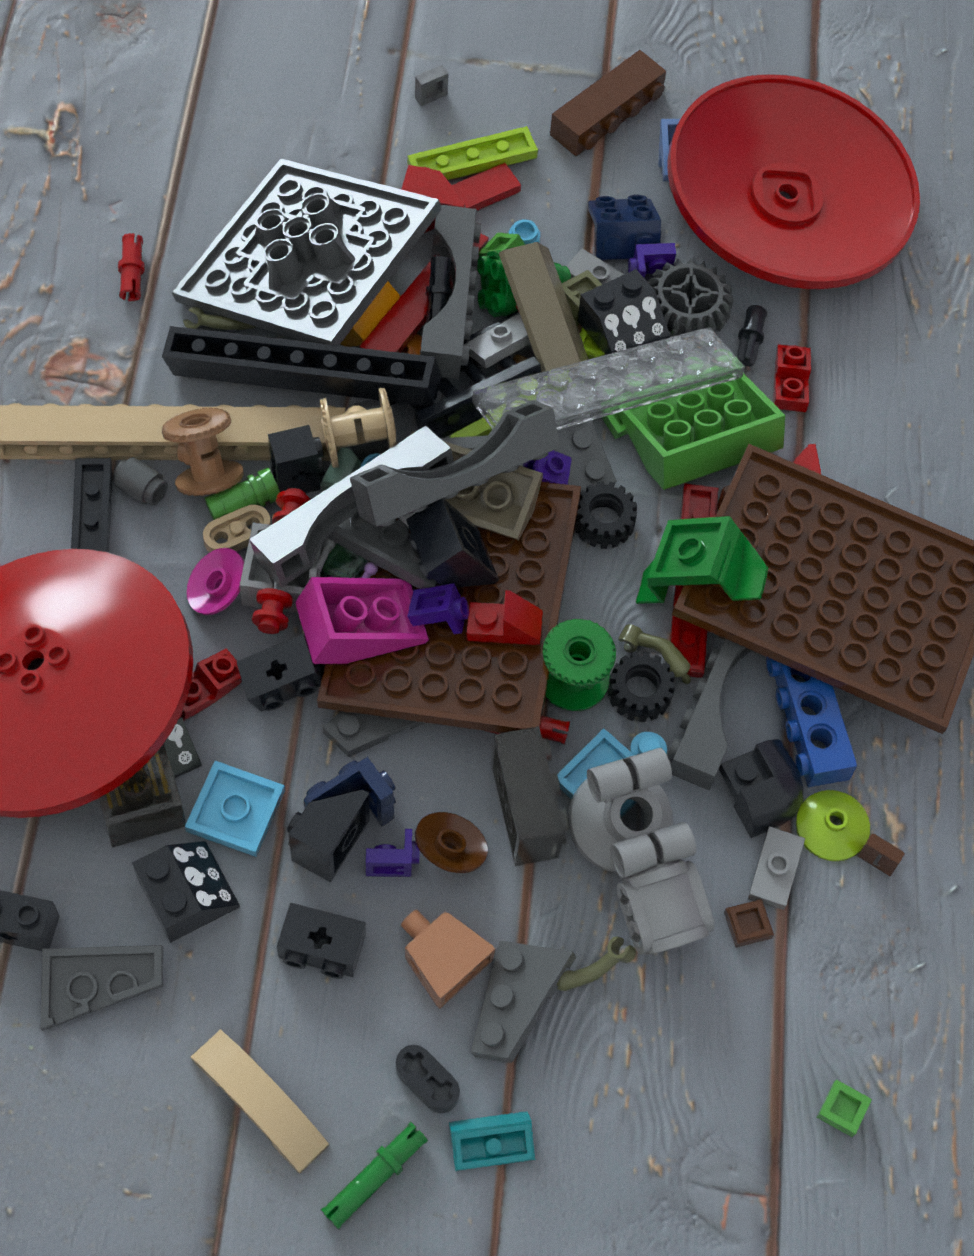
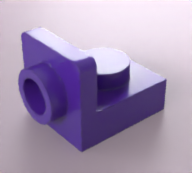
[628,243,676,279]
[523,450,572,485]
[407,583,469,634]
[365,829,420,877]

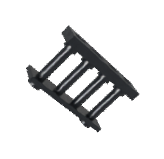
[389,322,544,438]

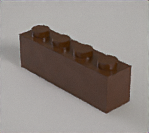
[550,50,666,157]

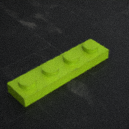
[407,126,538,180]

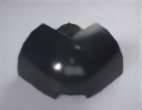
[719,739,804,838]

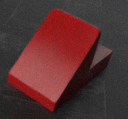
[467,590,543,645]

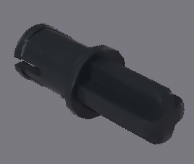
[736,305,767,368]

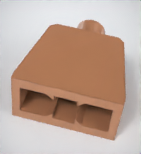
[401,910,495,1009]

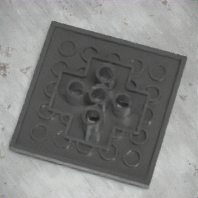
[172,159,442,346]

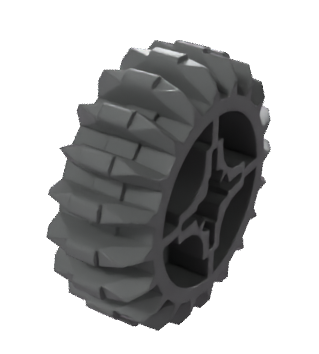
[648,258,733,343]

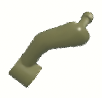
[183,307,256,330]
[618,624,691,684]
[556,936,636,991]

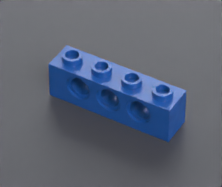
[766,657,857,788]

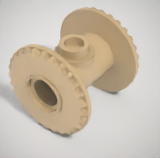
[320,388,397,468]

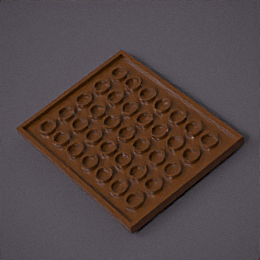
[671,444,974,734]
[317,482,581,738]

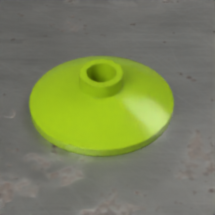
[796,790,870,861]

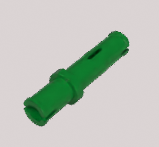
[321,1122,428,1230]

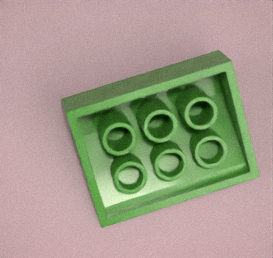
[614,363,785,490]

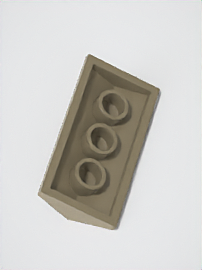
[499,242,592,379]
[411,431,543,541]

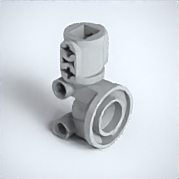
[568,748,714,955]

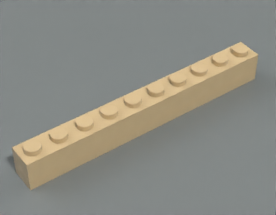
[0,403,346,461]

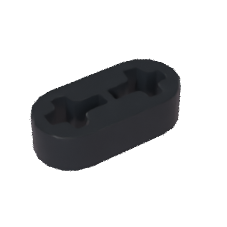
[395,1045,460,1113]

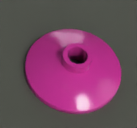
[187,548,244,615]

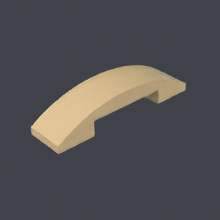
[191,1029,329,1174]

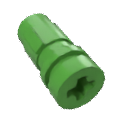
[204,467,280,520]

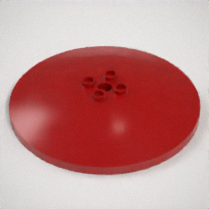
[667,74,920,289]
[0,549,193,818]

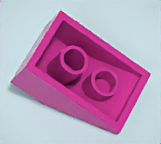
[295,577,429,664]

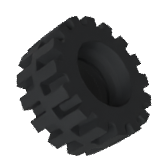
[575,481,637,549]
[608,651,675,722]

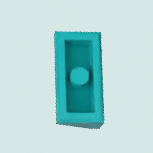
[449,1112,535,1171]

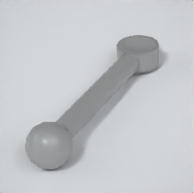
[309,538,337,579]

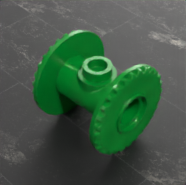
[543,619,616,711]

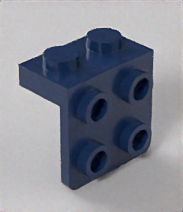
[588,194,661,260]
[303,756,396,826]

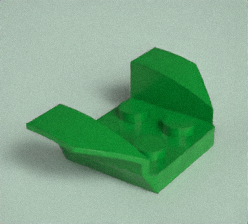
[635,516,768,604]

